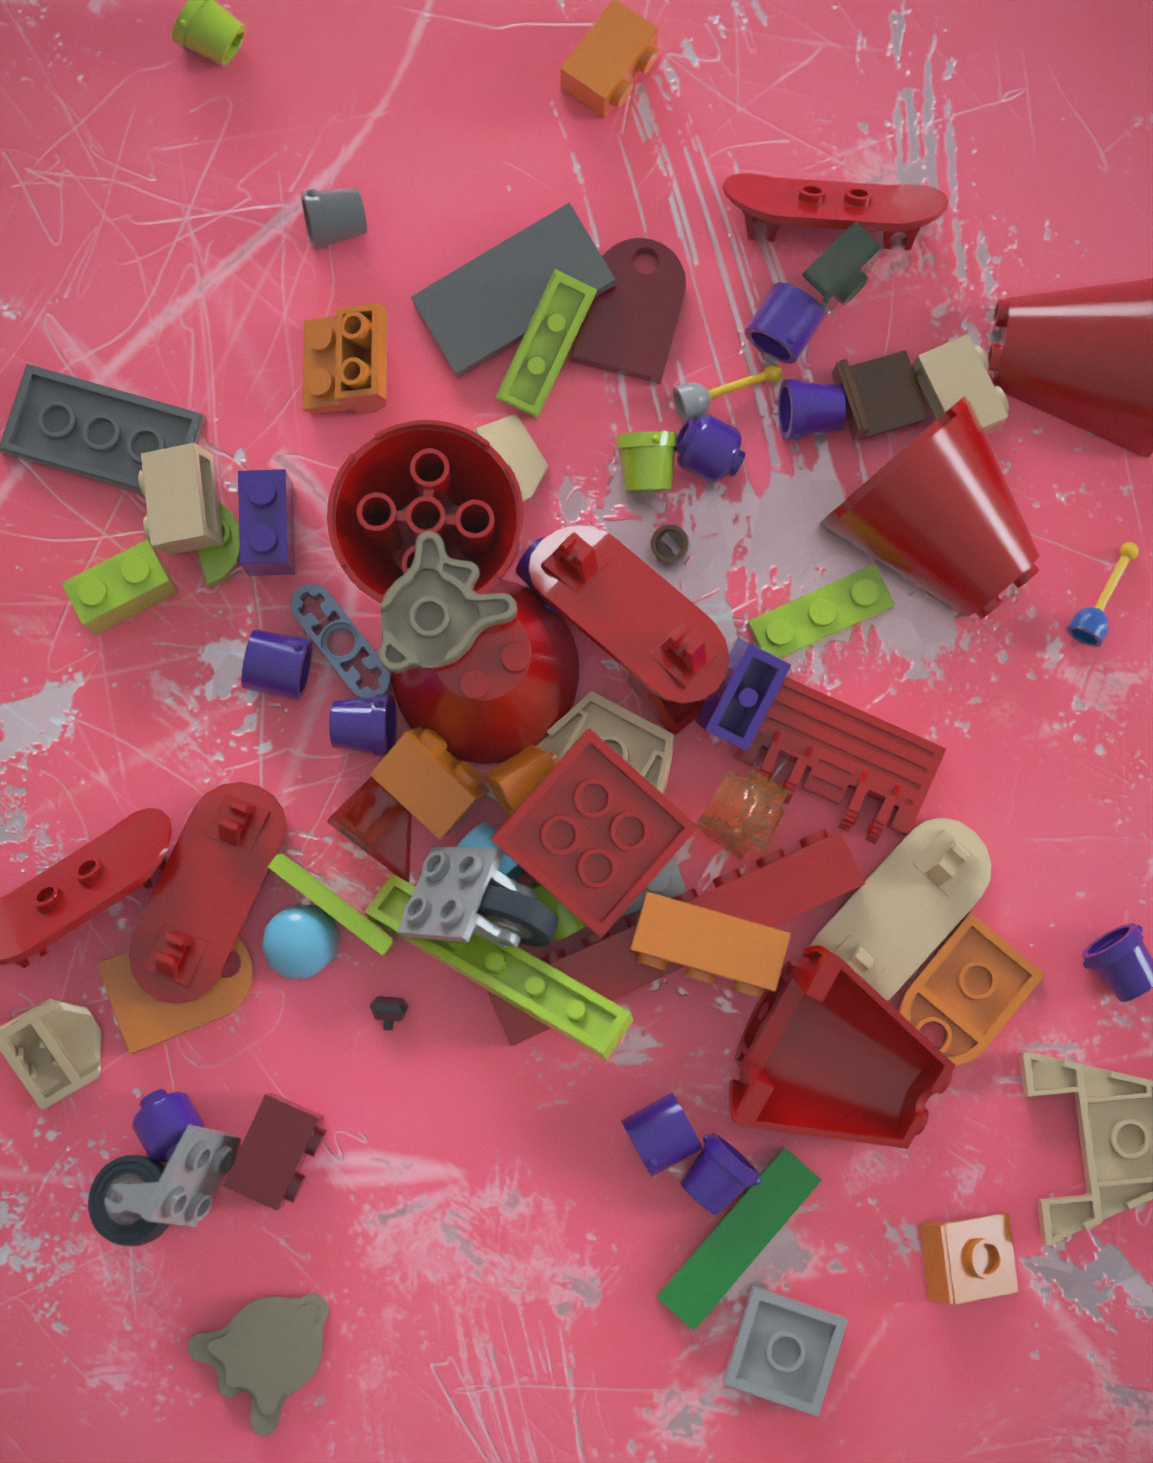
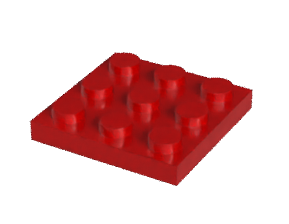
[490,728,698,938]

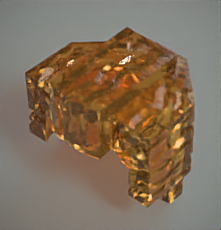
[696,768,789,860]

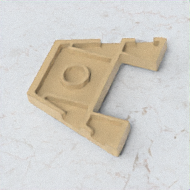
[485,691,676,804]
[1018,1051,1153,1246]

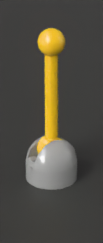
[672,364,782,423]

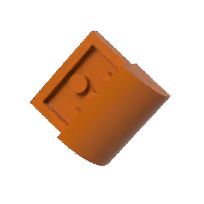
[302,303,388,414]

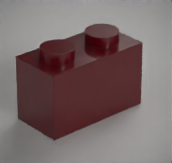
[223,1092,327,1211]

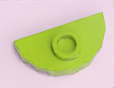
[197,501,240,588]

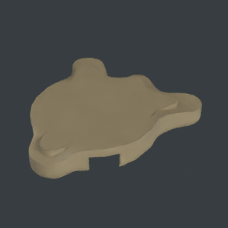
[378,531,517,673]
[187,1292,330,1436]

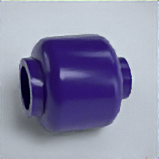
[674,414,745,483]
[132,1089,206,1165]

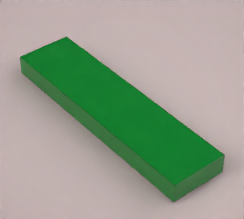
[656,1146,822,1331]

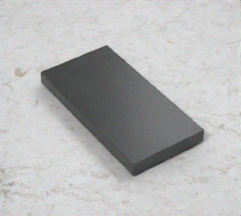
[411,202,617,378]
[0,364,207,495]

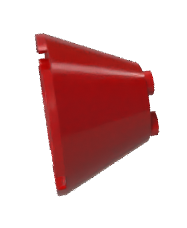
[327,420,524,604]
[391,579,579,764]

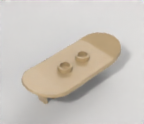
[810,818,991,1001]

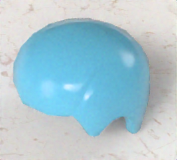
[262,904,340,980]

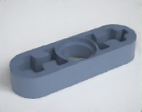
[290,584,392,698]

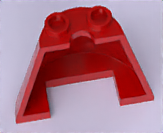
[987,278,1153,457]
[821,396,1040,619]
[729,945,956,1149]

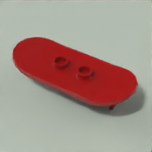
[722,173,949,251]
[528,525,729,704]
[128,782,286,1004]
[0,807,172,968]

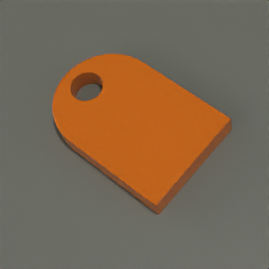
[897,912,1046,1066]
[96,937,255,1054]

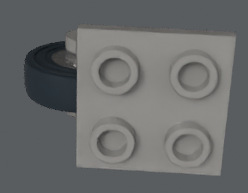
[396,846,558,949]
[88,1124,241,1246]

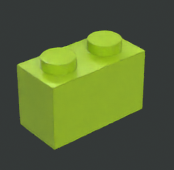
[61,539,179,635]

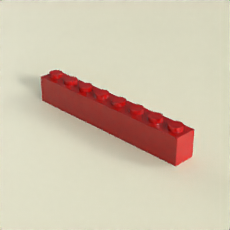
[487,828,865,1047]

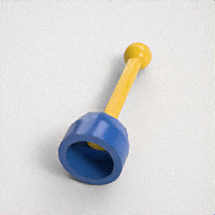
[1067,542,1139,647]

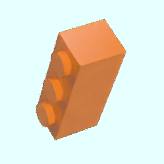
[629,892,791,998]

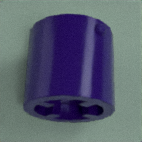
[745,282,825,364]
[241,629,313,701]
[621,1092,703,1177]

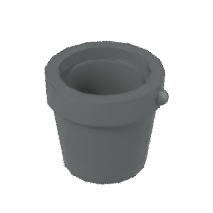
[301,187,367,251]

